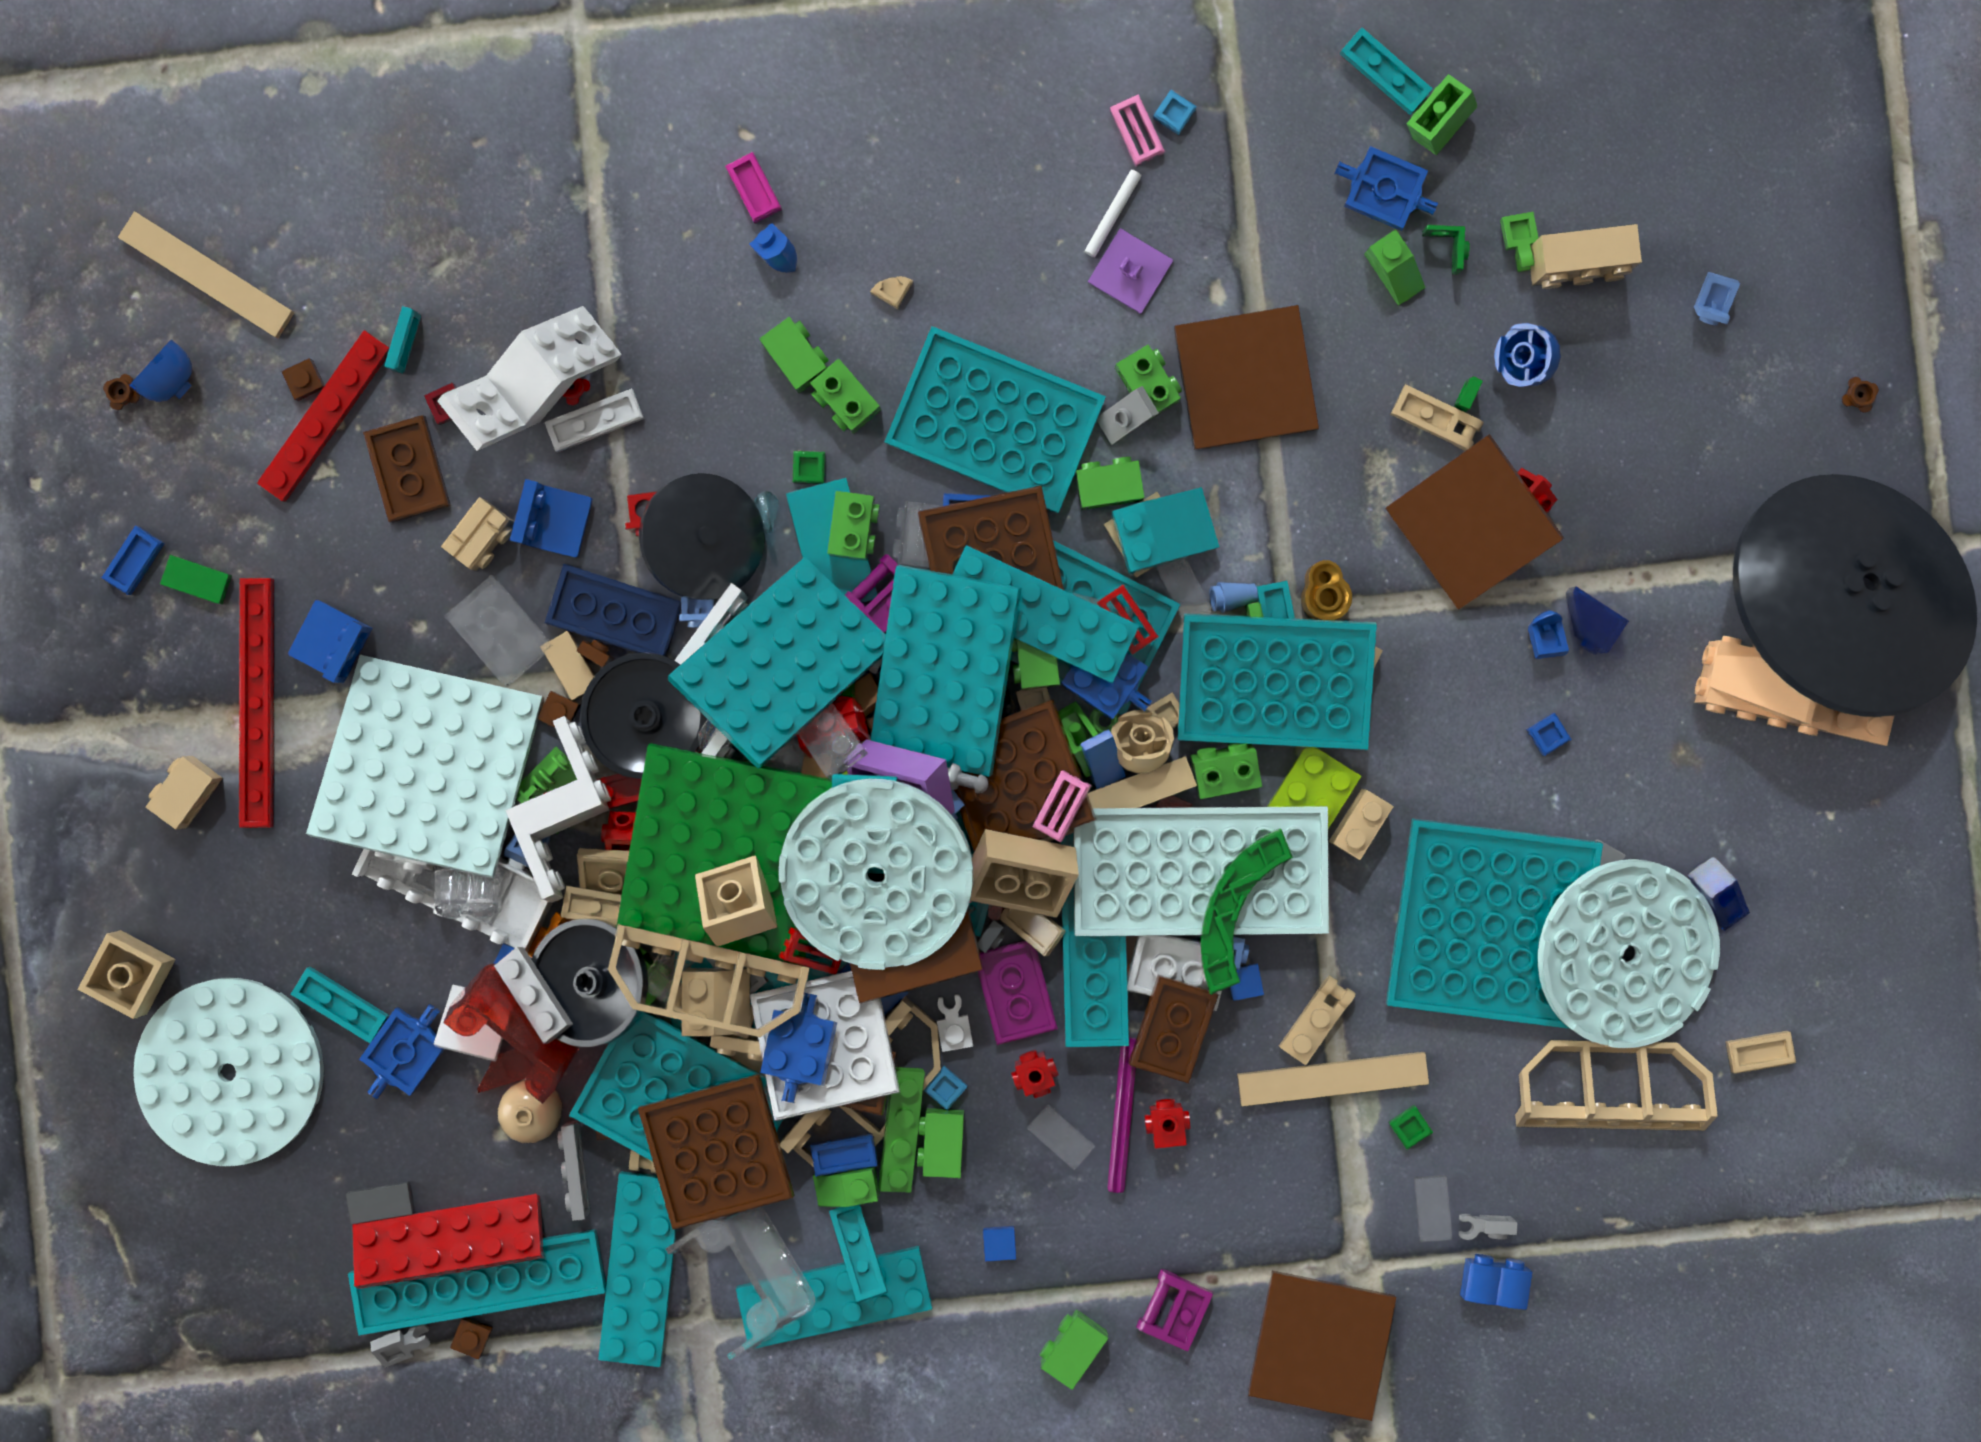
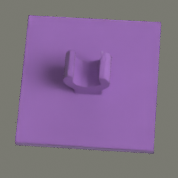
[1088,228,1173,314]

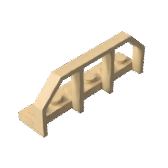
[608,924,809,1037]
[780,996,941,1167]
[1515,1040,1718,1131]

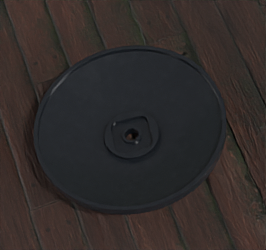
[1733,474,1977,717]

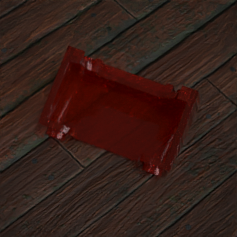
[443,964,580,1104]

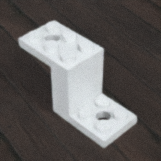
[438,306,622,451]
[675,583,748,759]
[505,716,611,903]

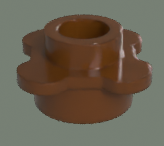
[103,374,140,410]
[1842,377,1879,413]

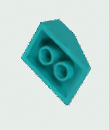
[1111,487,1220,574]

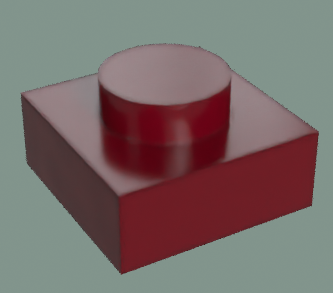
[424,383,457,425]

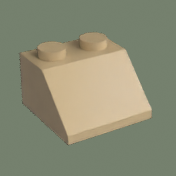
[695,855,777,947]
[682,968,750,1036]

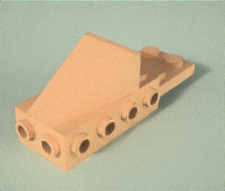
[1695,636,1894,746]

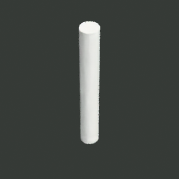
[1084,170,1142,258]

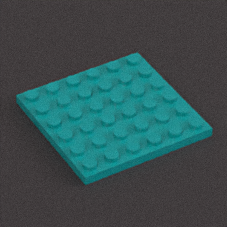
[1386,818,1603,1029]

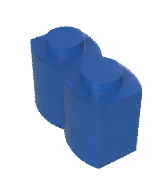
[1460,1254,1533,1310]

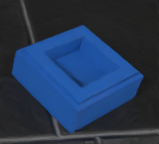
[1526,713,1572,756]
[1230,963,1264,1001]
[983,1226,1016,1262]

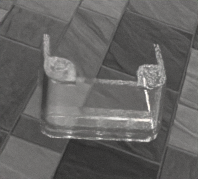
[666,1206,815,1360]

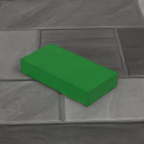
[160,555,232,604]

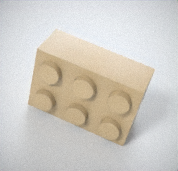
[1530,224,1642,289]
[970,829,1079,917]

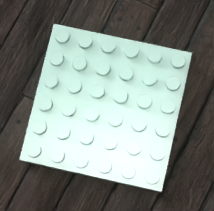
[306,655,544,878]

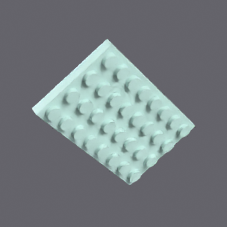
[1074,806,1329,936]

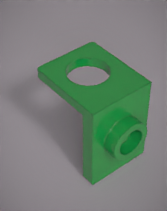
[1422,225,1470,275]

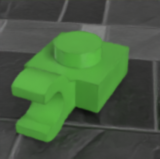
[1500,212,1538,272]

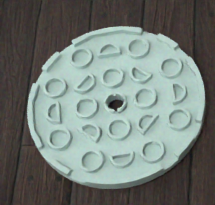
[779,779,974,970]
[1538,859,1720,1048]
[134,978,324,1166]

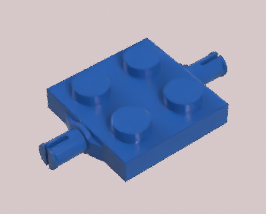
[1334,146,1438,231]
[1060,653,1152,720]
[760,993,838,1103]
[359,1004,445,1099]

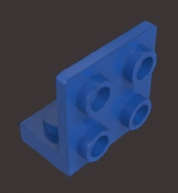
[510,479,593,558]
[288,600,372,683]

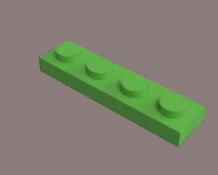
[878,1067,925,1193]

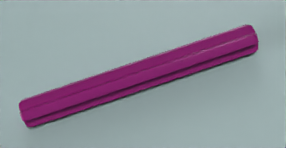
[1107,1037,1136,1193]

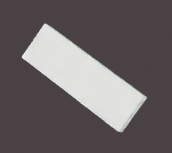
[544,388,644,453]

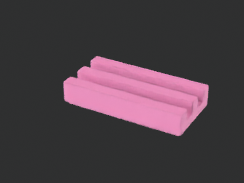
[1110,94,1165,166]
[1032,770,1091,842]

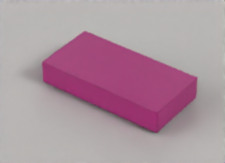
[725,152,782,224]

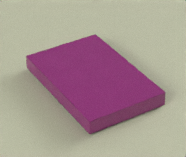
[978,940,1058,1045]

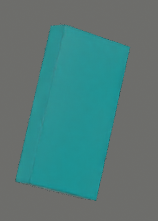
[384,306,421,374]

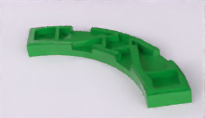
[1200,828,1293,994]

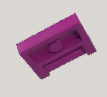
[845,554,898,634]
[1136,1269,1213,1352]

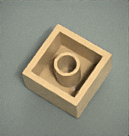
[77,930,176,1019]

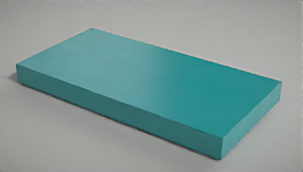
[786,478,878,603]

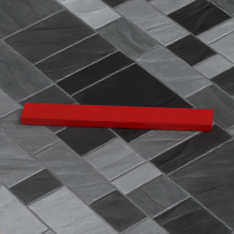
[239,578,274,828]

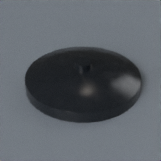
[639,473,765,600]
[580,653,708,779]
[531,919,648,1047]

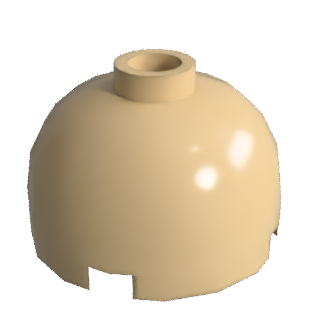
[1111,710,1174,773]
[498,1080,562,1143]

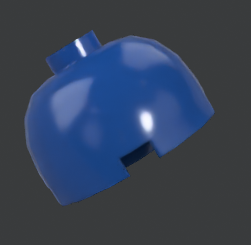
[1494,323,1561,388]
[129,339,192,402]

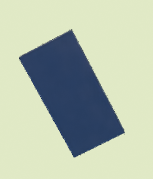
[545,564,681,657]

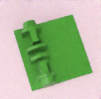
[516,746,577,834]

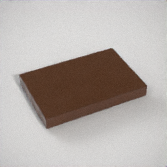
[363,415,451,523]
[1128,974,1219,1084]

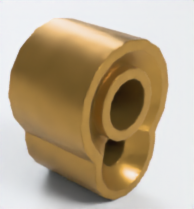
[1301,560,1352,620]

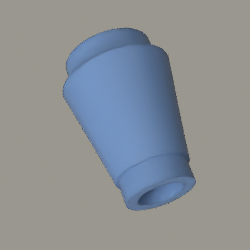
[1209,582,1258,613]

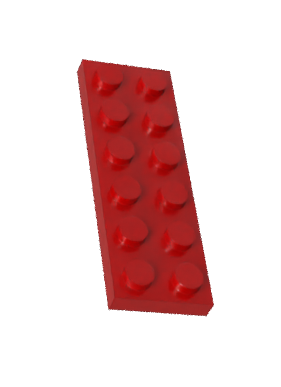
[352,1194,544,1289]

